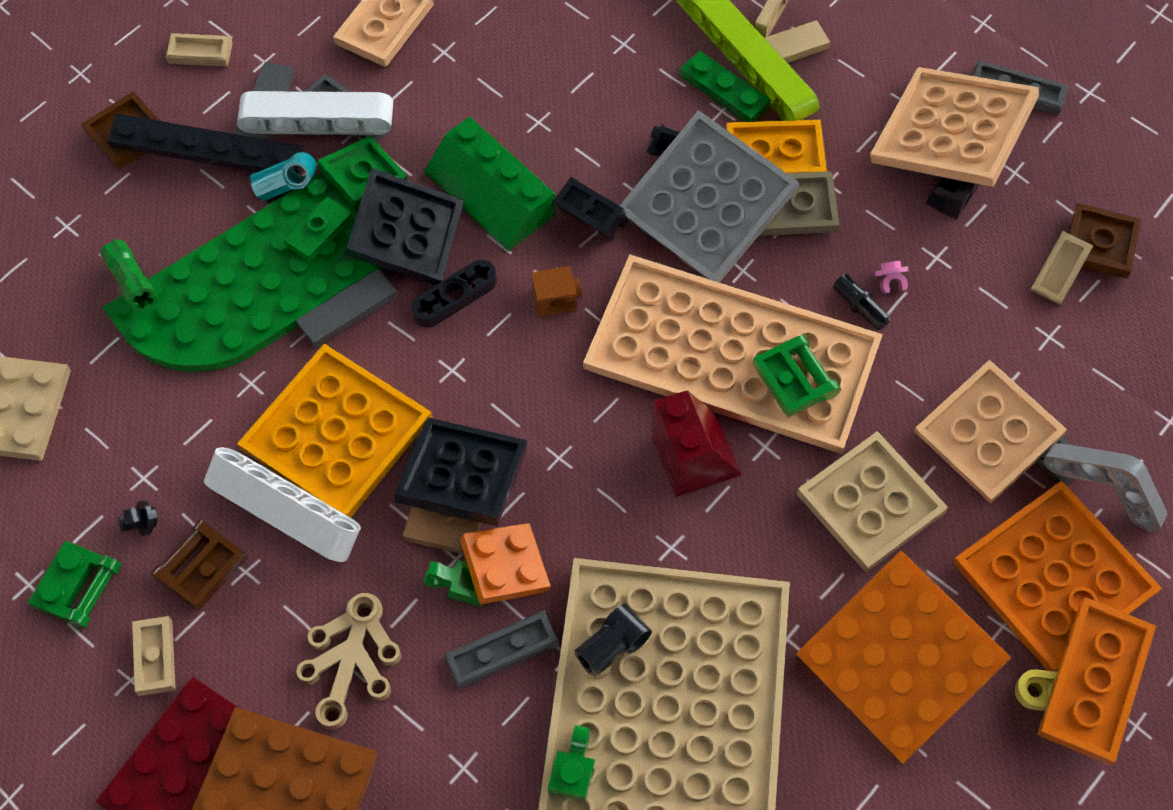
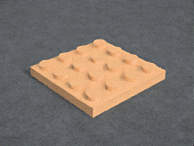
[870,67,1039,187]

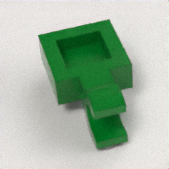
[423,560,482,607]
[548,725,595,801]

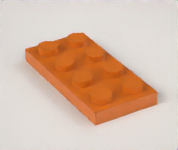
[1037,597,1156,766]

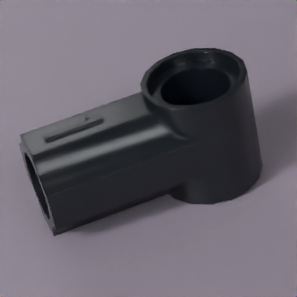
[575,604,652,677]

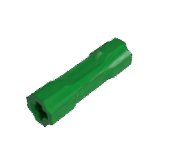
[100,239,159,314]

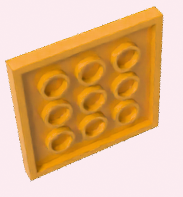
[237,344,433,518]

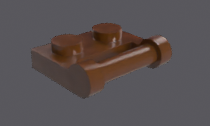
[150,519,247,611]

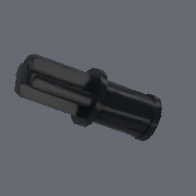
[833,273,891,330]

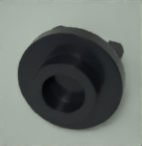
[118,500,157,536]

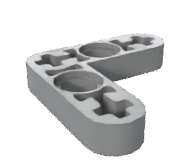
[1044,443,1168,532]

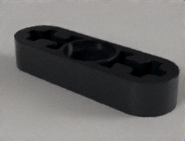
[412,260,497,328]

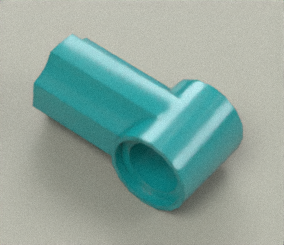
[250,152,317,201]

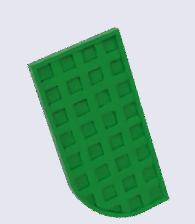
[102,173,387,372]

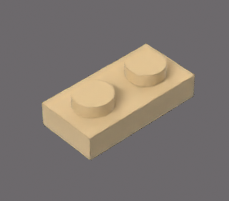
[132,616,176,696]

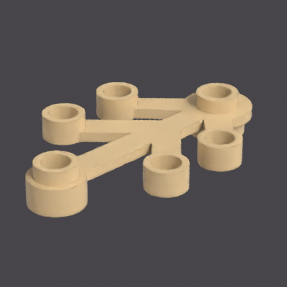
[296,593,401,730]

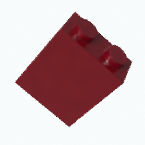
[652,390,741,497]

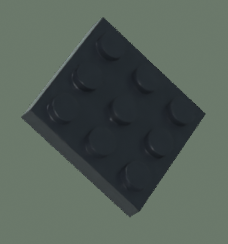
[344,168,464,285]
[394,417,527,527]

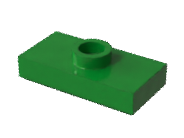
[284,196,353,263]

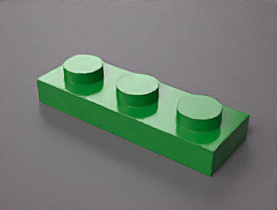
[680,51,771,122]

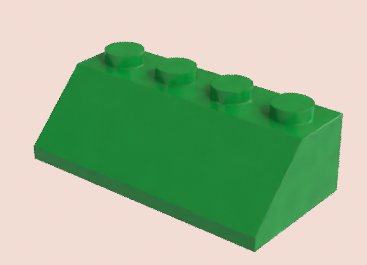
[424,116,556,252]

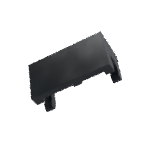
[553,177,628,241]
[926,177,980,220]

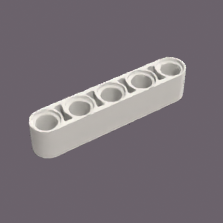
[237,91,393,135]
[204,447,361,562]

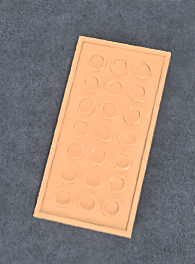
[583,254,883,454]

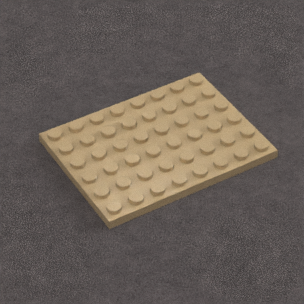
[538,558,790,810]

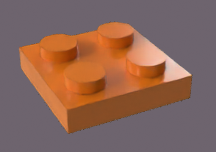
[460,523,551,605]

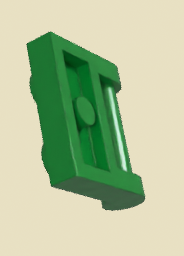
[752,335,841,418]
[28,540,122,629]

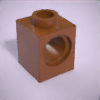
[531,266,582,317]

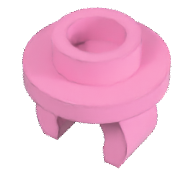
[875,261,909,293]

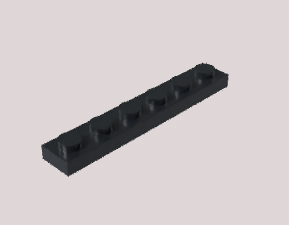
[108,113,305,175]

